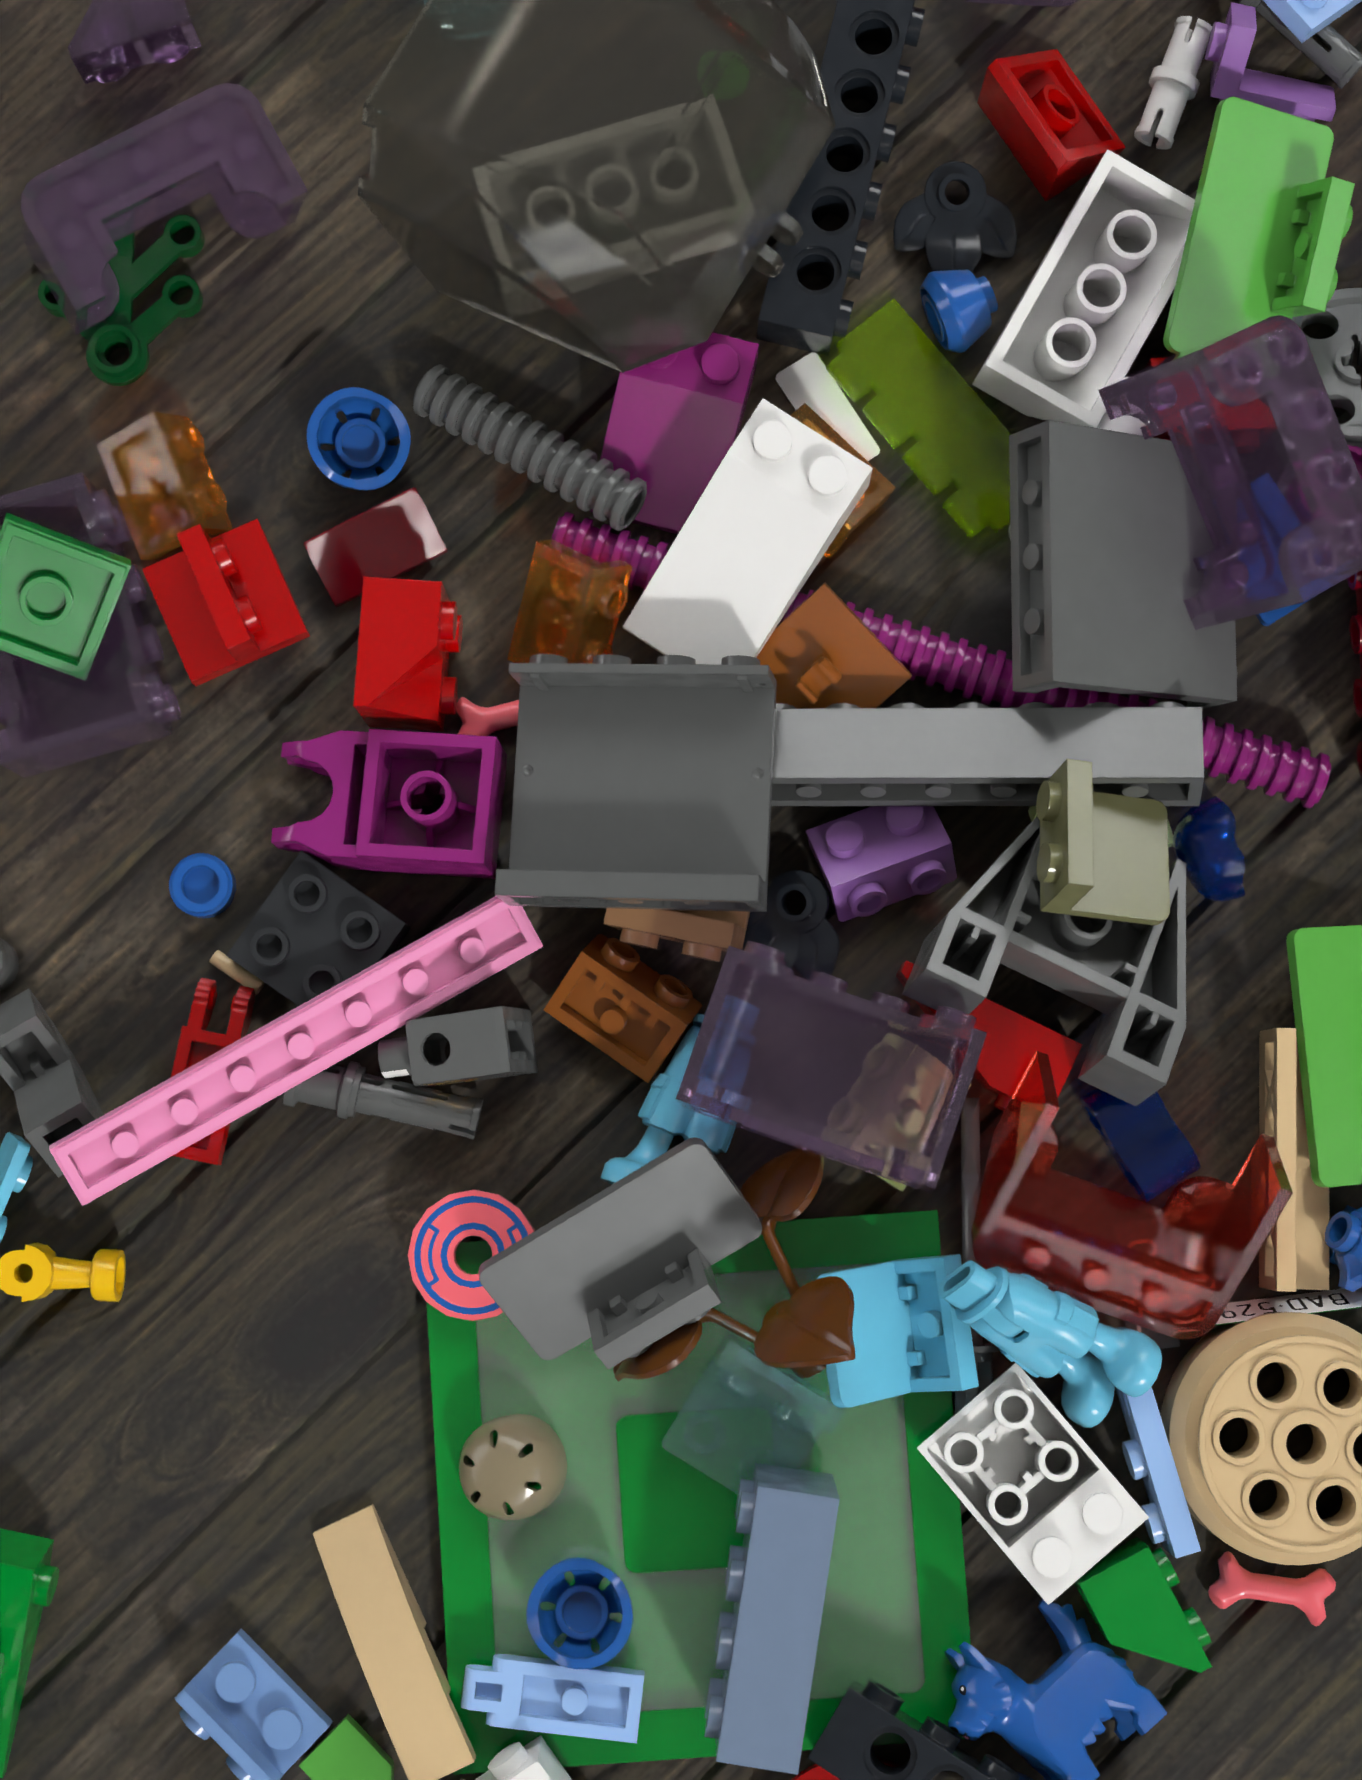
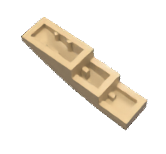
[313,1504,476,1780]

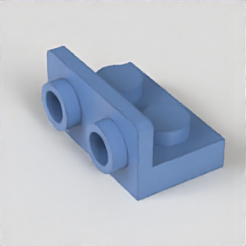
[175,1628,333,1780]

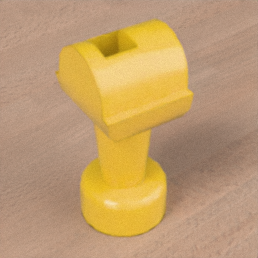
[0,1243,126,1302]

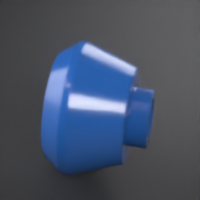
[920,270,998,353]

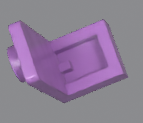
[1205,2,1336,122]

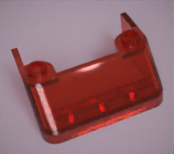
[971,1050,1293,1339]

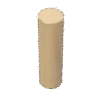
[209,950,265,995]

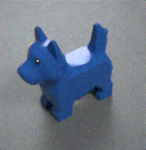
[944,1599,1167,1780]

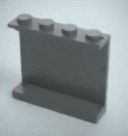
[495,654,777,912]

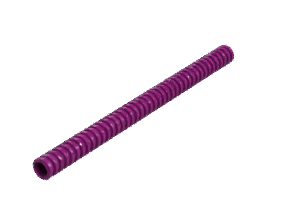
[548,511,1331,809]

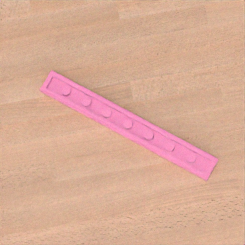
[49,896,543,1206]

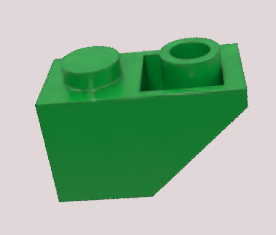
[1074,1537,1212,1673]

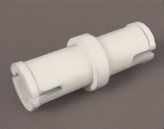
[1134,16,1212,149]

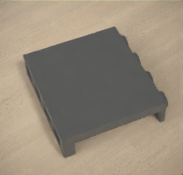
[1009,420,1238,709]

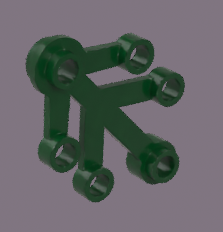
[38,142,205,386]

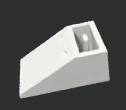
[917,1363,1149,1605]

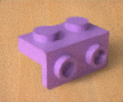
[806,806,957,922]

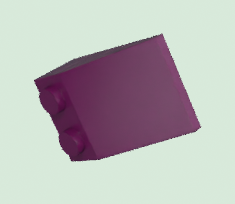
[590,313,759,534]

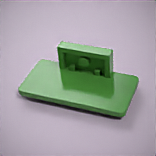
[1163,97,1355,378]
[1286,925,1362,1188]

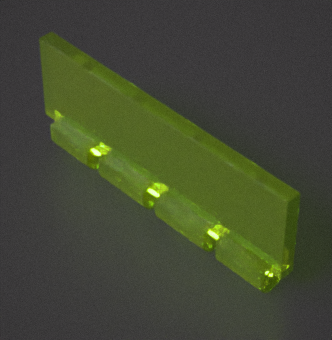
[826,298,1011,538]

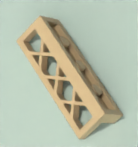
[1259,1028,1329,1292]

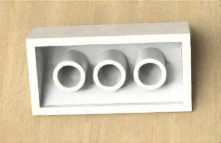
[972,149,1195,428]

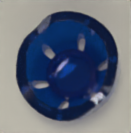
[1173,796,1245,902]

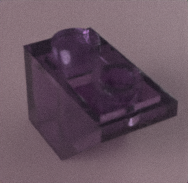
[68,0,202,84]

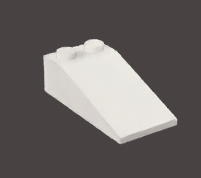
[623,399,873,665]

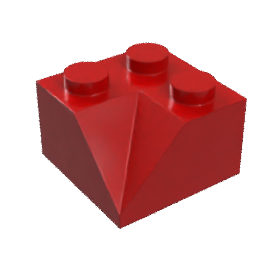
[353,576,463,732]

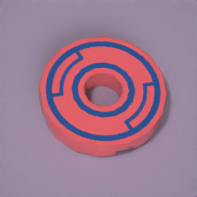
[408,1190,535,1321]

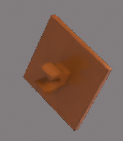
[756,582,912,709]

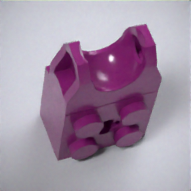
[271,729,508,879]

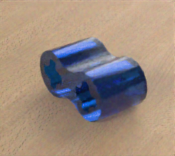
[1080,1088,1201,1203]

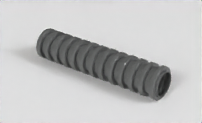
[413,364,647,531]

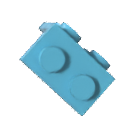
[817,1254,979,1408]

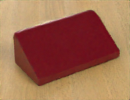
[303,487,448,608]

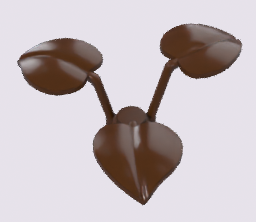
[613,1143,855,1382]

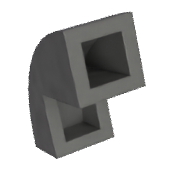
[0,988,104,1178]

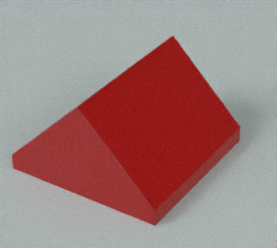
[977,49,1126,201]

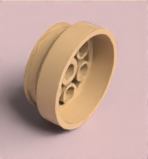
[1161,1312,1362,1565]

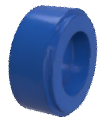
[169,853,236,918]

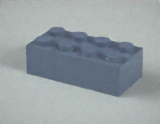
[704,1462,840,1775]

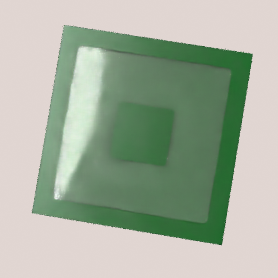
[426,1210,971,1775]

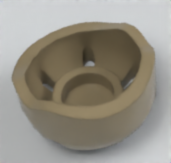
[459,1414,567,1520]

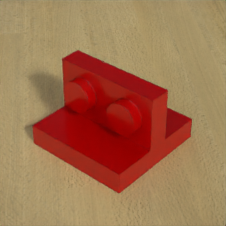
[142,519,310,686]

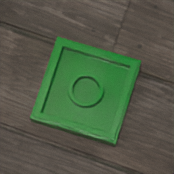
[0,512,131,681]

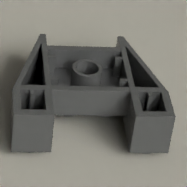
[902,817,1186,1106]

